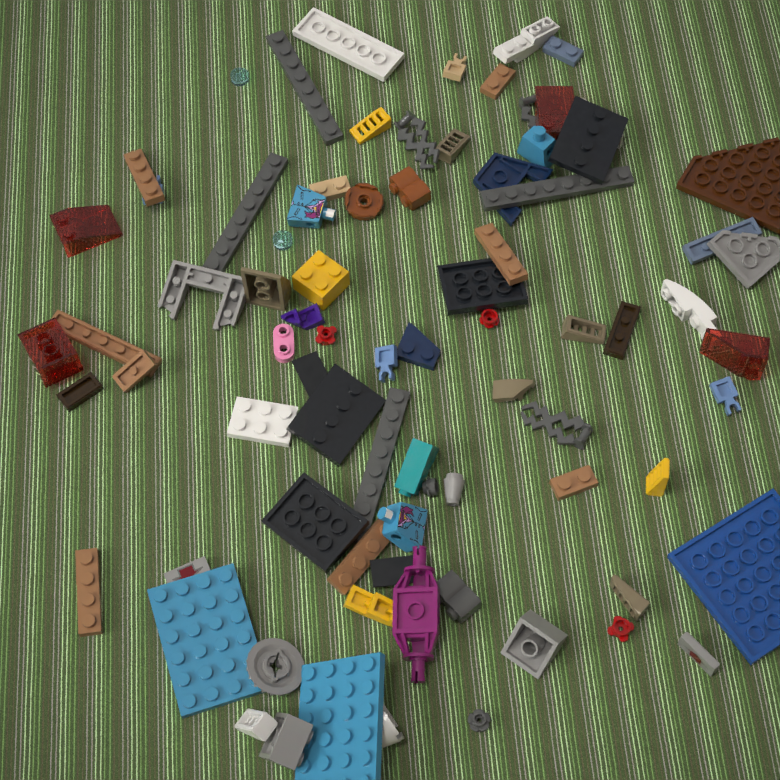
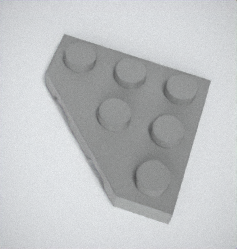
[707,230,780,289]

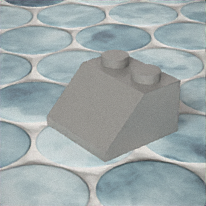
[500,609,568,679]
[258,712,313,770]

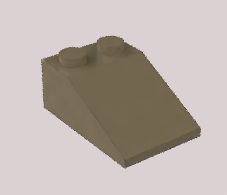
[240,267,292,312]

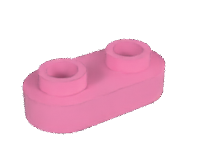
[273,324,295,363]

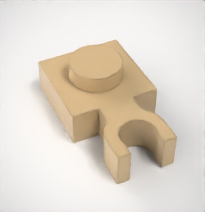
[442,53,467,82]

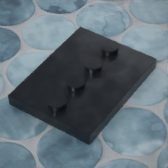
[548,96,629,185]
[437,254,528,316]
[286,364,386,466]
[261,473,370,574]

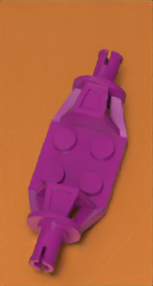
[392,545,440,684]

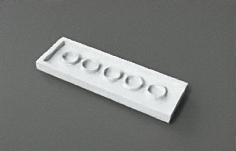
[292,7,404,82]

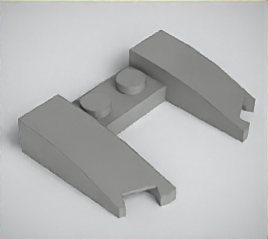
[158,260,246,331]

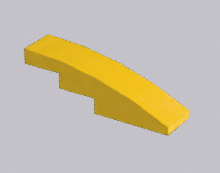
[343,584,393,627]

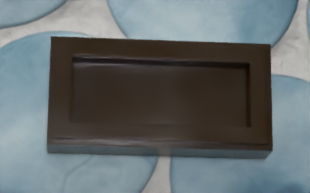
[56,372,104,412]

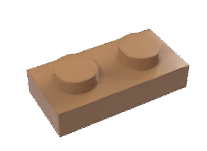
[480,63,516,100]
[112,349,158,393]
[549,465,598,501]

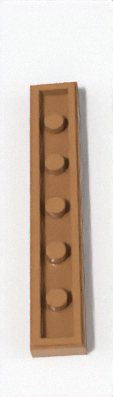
[47,310,162,377]

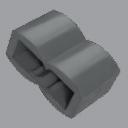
[437,570,482,624]

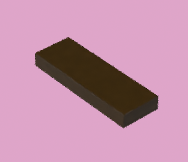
[603,301,641,360]

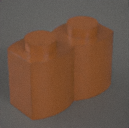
[389,166,431,211]

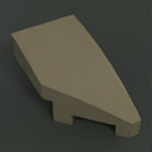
[493,379,535,403]

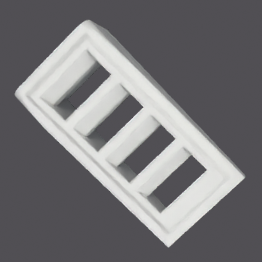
[235,708,278,741]

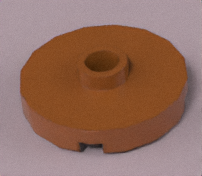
[344,183,383,220]

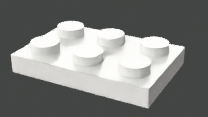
[227,397,299,447]

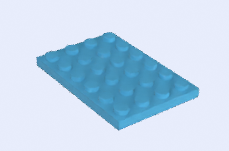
[147,563,264,719]
[295,652,385,780]

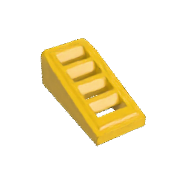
[349,107,392,145]
[646,458,670,497]

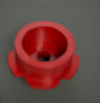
[479,309,500,328]

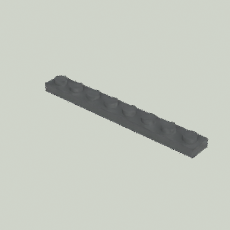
[266,30,344,146]
[202,152,288,272]
[479,165,635,212]
[353,387,410,543]

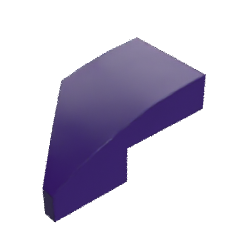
[281,303,325,330]

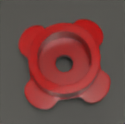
[315,325,337,346]
[607,616,634,642]

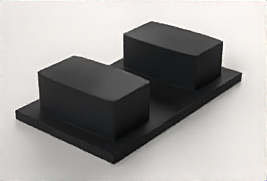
[292,351,327,397]
[370,555,414,588]

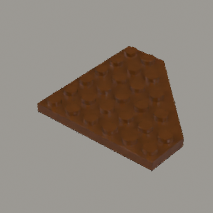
[676,137,780,234]

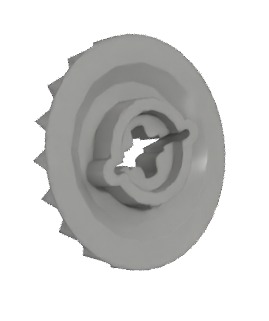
[246,638,304,697]

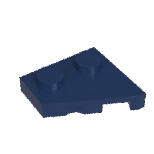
[397,323,441,371]

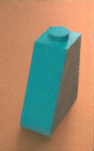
[394,438,440,497]

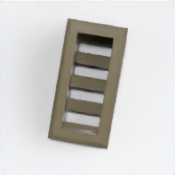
[435,129,470,165]
[561,315,607,344]
[609,574,650,622]

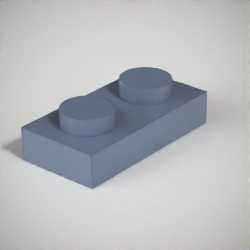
[542,35,584,67]

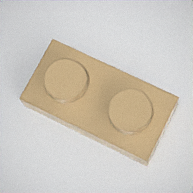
[309,175,351,201]

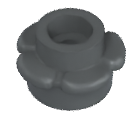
[422,476,439,498]
[467,709,491,732]

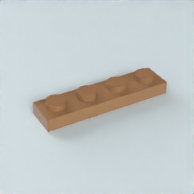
[123,149,165,207]
[474,223,528,286]
[327,519,390,595]
[75,548,103,637]

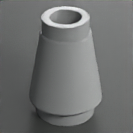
[444,473,465,506]

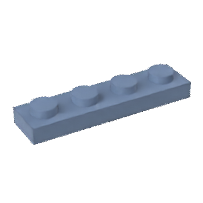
[682,217,762,265]

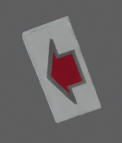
[163,556,210,583]
[677,632,720,677]

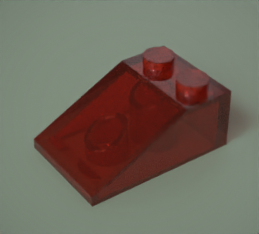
[535,86,574,140]
[49,205,123,258]
[17,317,84,388]
[699,328,770,380]

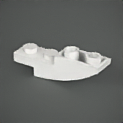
[493,16,560,64]
[661,279,722,350]

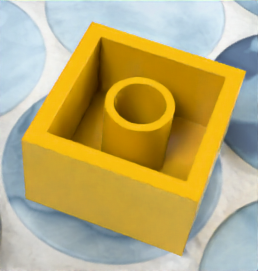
[292,250,350,311]

